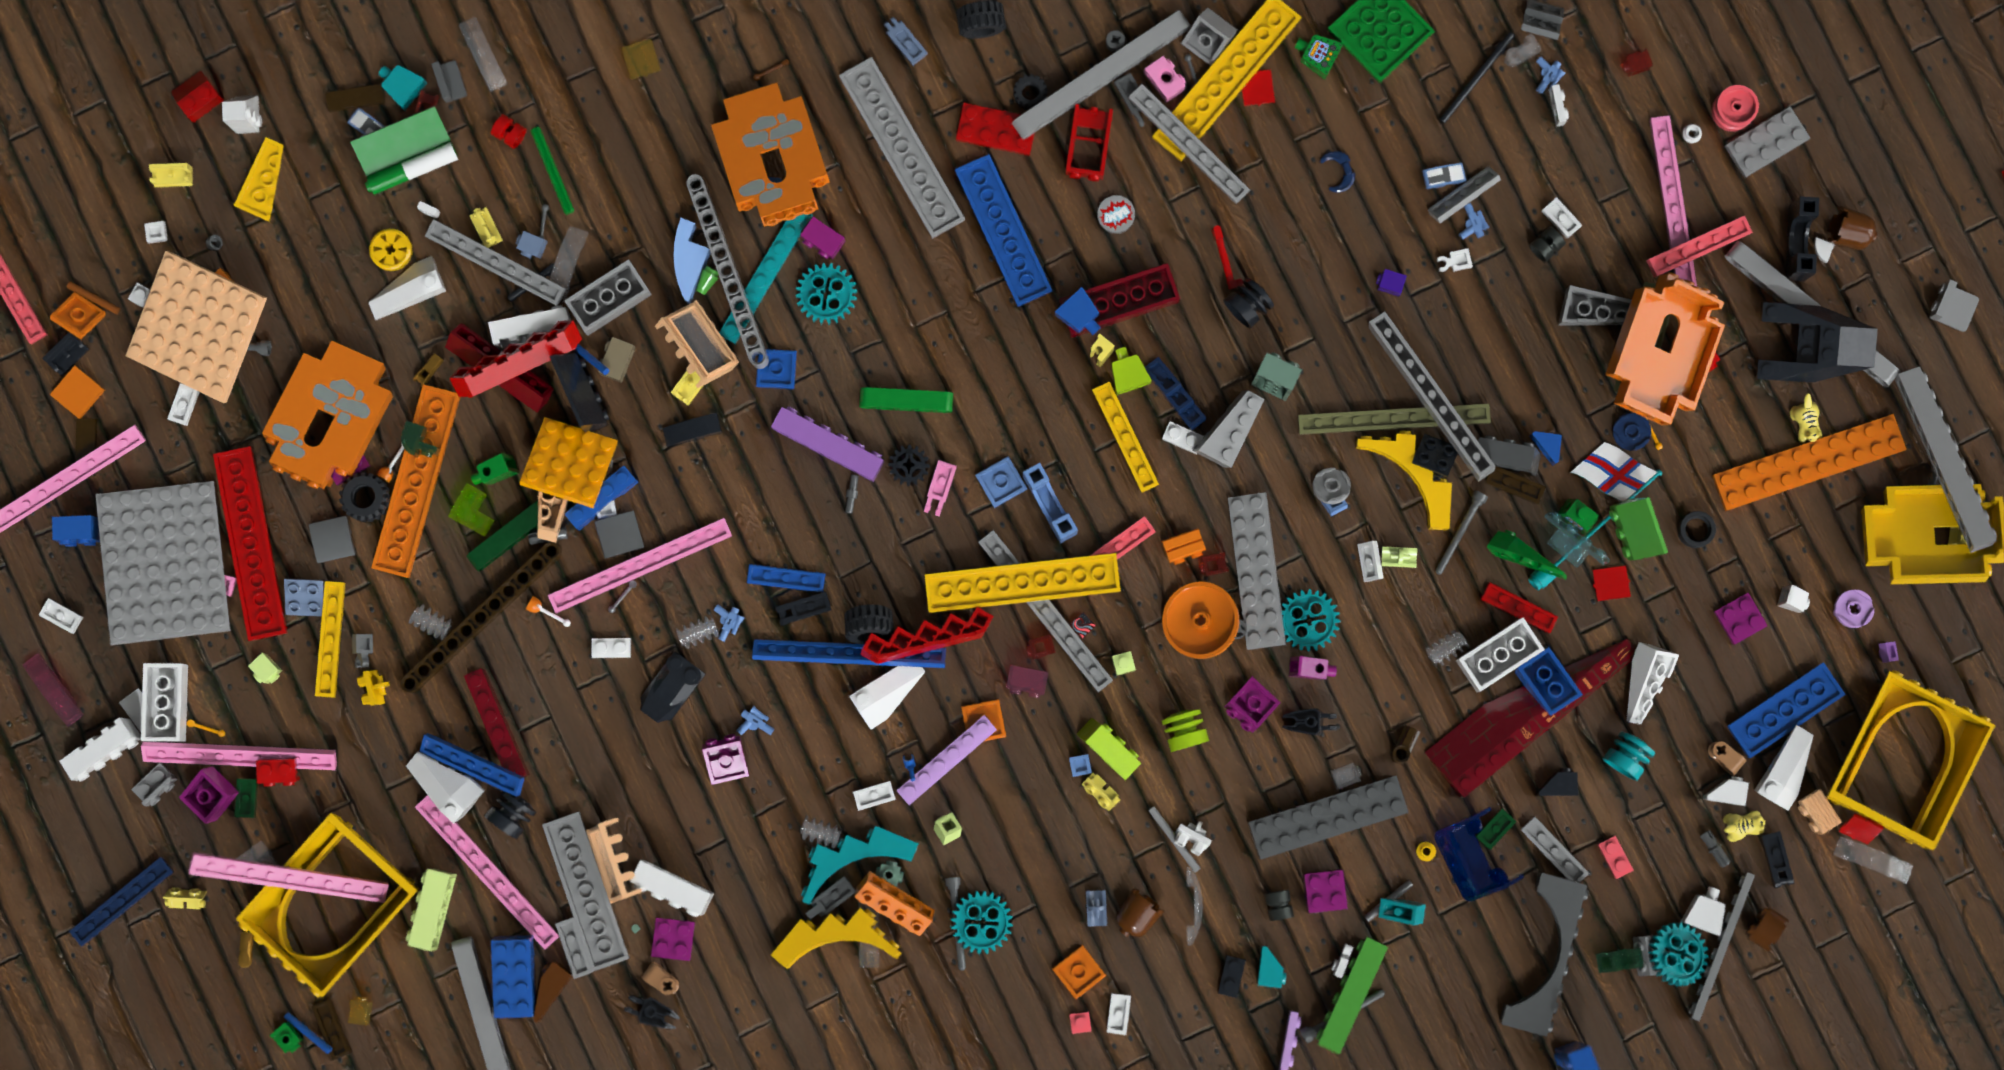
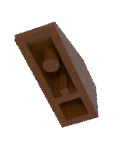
[533,961,573,1023]

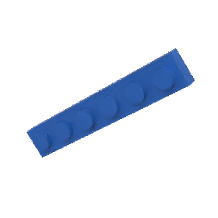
[420,733,525,797]

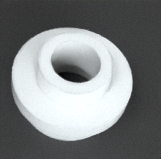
[1682,124,1702,143]

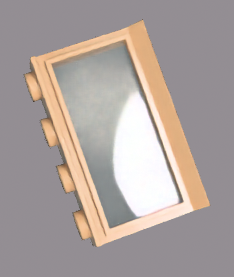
[655,300,739,388]
[586,818,642,904]

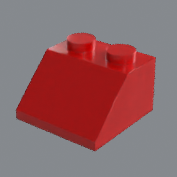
[171,70,224,123]

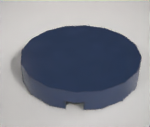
[1613,413,1651,451]

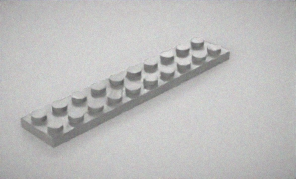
[839,57,965,239]

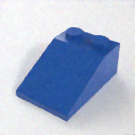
[1515,647,1583,716]

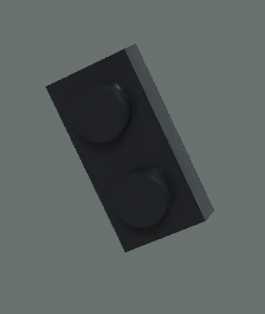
[1218,955,1246,998]

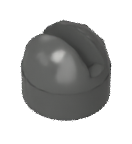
[206,235,223,251]

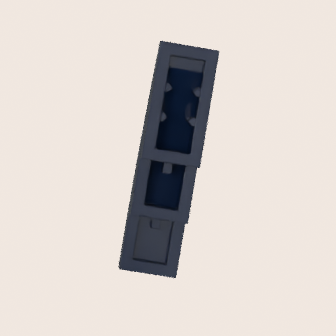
[1145,357,1207,431]

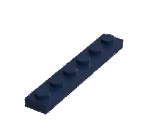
[69,857,174,947]

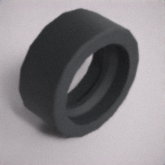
[1677,511,1716,548]

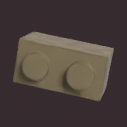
[598,337,636,383]

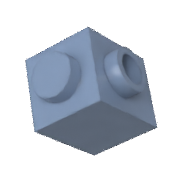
[516,231,548,259]

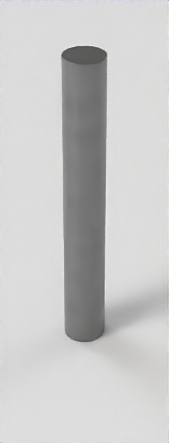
[1364,879,1413,922]

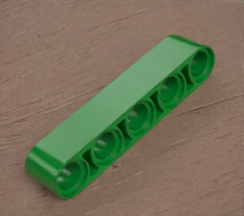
[859,387,954,413]

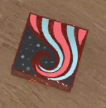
[1069,612,1096,639]

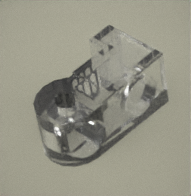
[1504,33,1541,67]

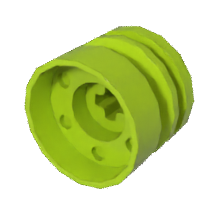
[1161,709,1210,752]

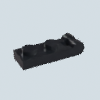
[775,592,832,626]
[1760,831,1794,889]

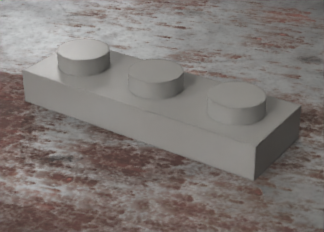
[555,917,593,979]

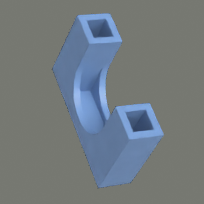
[1023,463,1078,544]

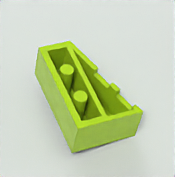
[1076,718,1141,780]

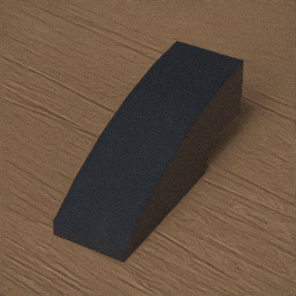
[663,413,722,447]

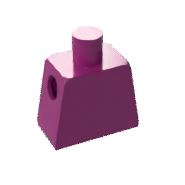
[1288,656,1337,680]

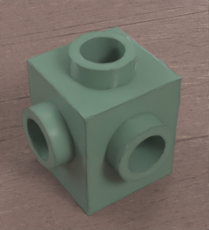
[876,861,904,887]

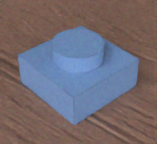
[1321,500,1348,516]
[1069,754,1092,777]

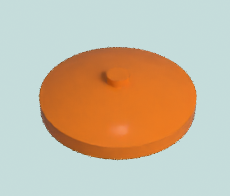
[1162,582,1240,659]

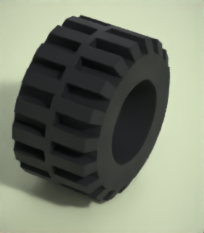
[956,0,1006,39]
[339,472,391,522]
[844,605,894,645]

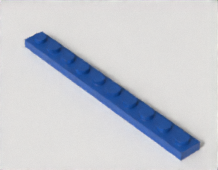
[752,639,946,668]

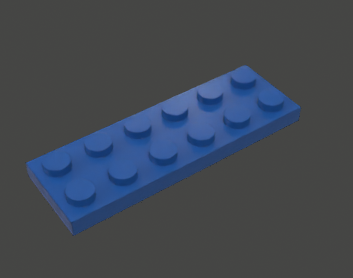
[1727,662,1846,758]

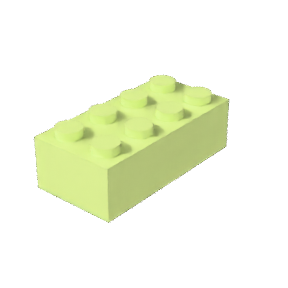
[406,869,457,951]

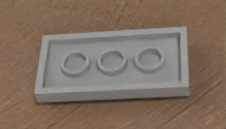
[1725,107,1810,178]

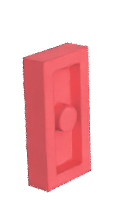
[1597,836,1634,879]

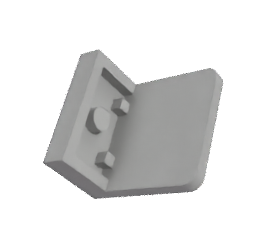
[1929,279,1979,332]

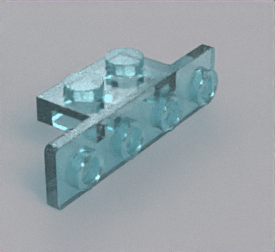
[1544,512,1610,568]

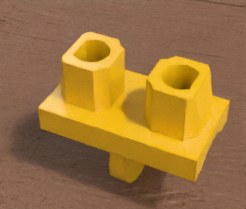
[357,670,390,706]

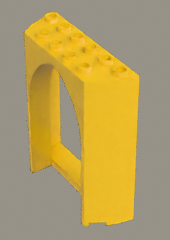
[1827,670,1995,850]
[236,813,418,997]

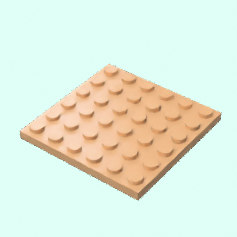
[126,251,267,403]

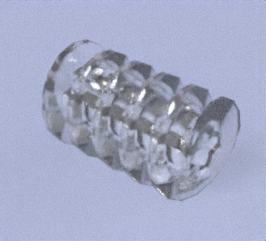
[409,604,452,641]
[676,614,719,649]
[1426,630,1470,669]
[800,815,843,849]

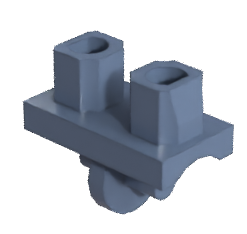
[1086,890,1107,926]

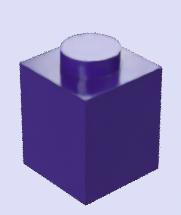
[1376,269,1407,297]

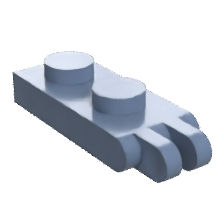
[884,17,928,66]

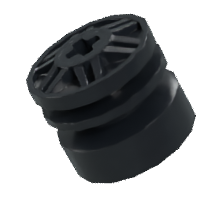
[1223,277,1274,329]
[484,790,537,839]

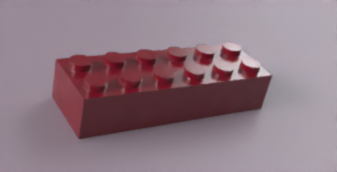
[1059,263,1180,338]

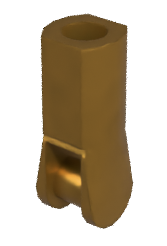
[413,353,444,387]
[238,932,254,968]

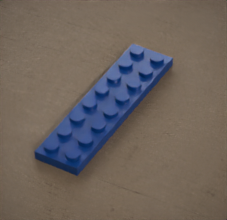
[955,154,1052,307]

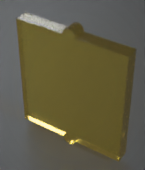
[622,39,661,80]

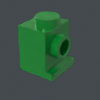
[269,1022,303,1053]

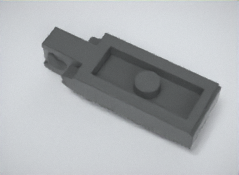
[806,876,856,920]

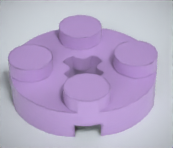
[1833,590,1874,628]

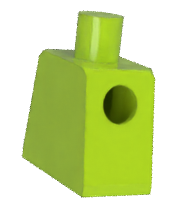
[1111,347,1152,395]

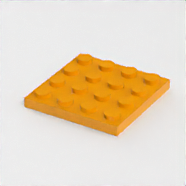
[520,417,618,508]

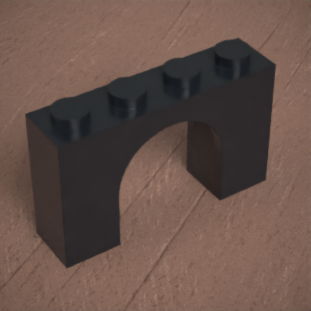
[1786,196,1819,282]

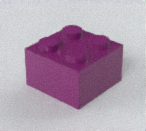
[179,766,239,824]
[1302,870,1348,913]

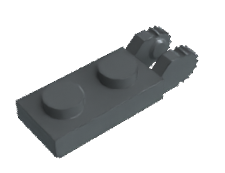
[1114,73,1151,127]

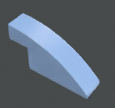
[674,218,711,304]

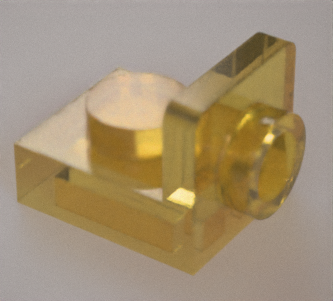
[348,996,372,1026]

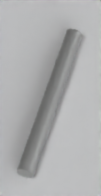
[1148,806,1201,873]

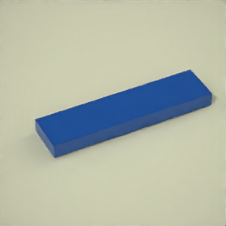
[747,564,826,593]

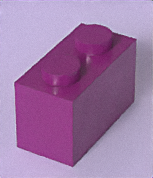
[800,217,845,260]

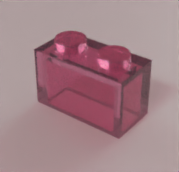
[1006,665,1049,699]

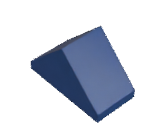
[1529,431,1562,466]

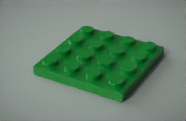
[1327,0,1435,84]

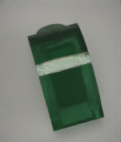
[401,421,441,458]
[1596,948,1644,973]

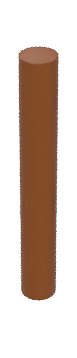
[67,281,120,314]

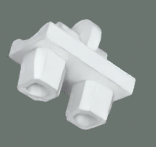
[1174,821,1212,856]

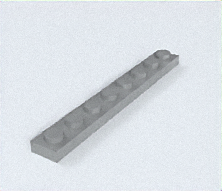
[1128,84,1250,204]
[425,219,566,306]
[1690,872,1755,1021]

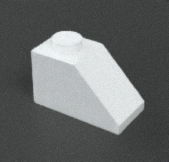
[1777,585,1810,613]
[1703,776,1749,806]

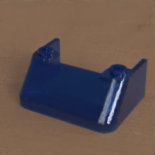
[1435,807,1524,902]

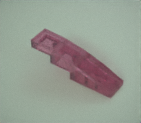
[23,653,84,727]

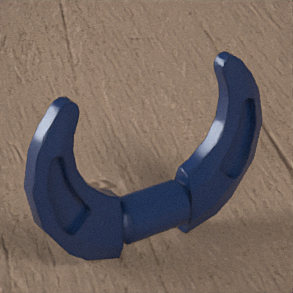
[1320,151,1355,193]

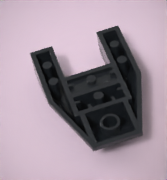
[1755,302,1878,382]

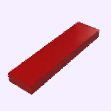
[1480,582,1558,634]

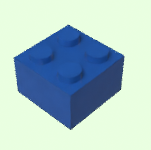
[52,515,100,547]

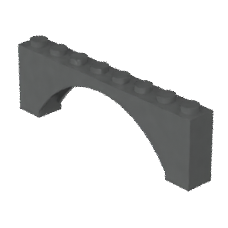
[1499,872,1589,1037]

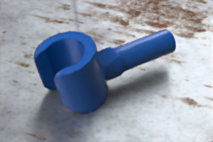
[903,754,916,781]

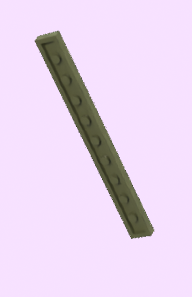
[1298,404,1491,435]

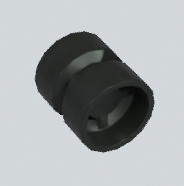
[1529,227,1566,263]
[1264,890,1294,921]

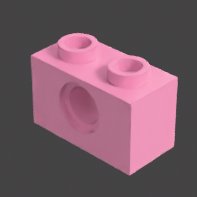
[1144,56,1186,103]

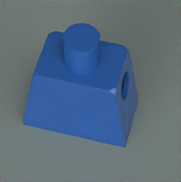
[1055,287,1101,335]

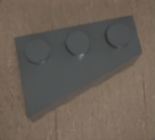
[1478,436,1541,477]

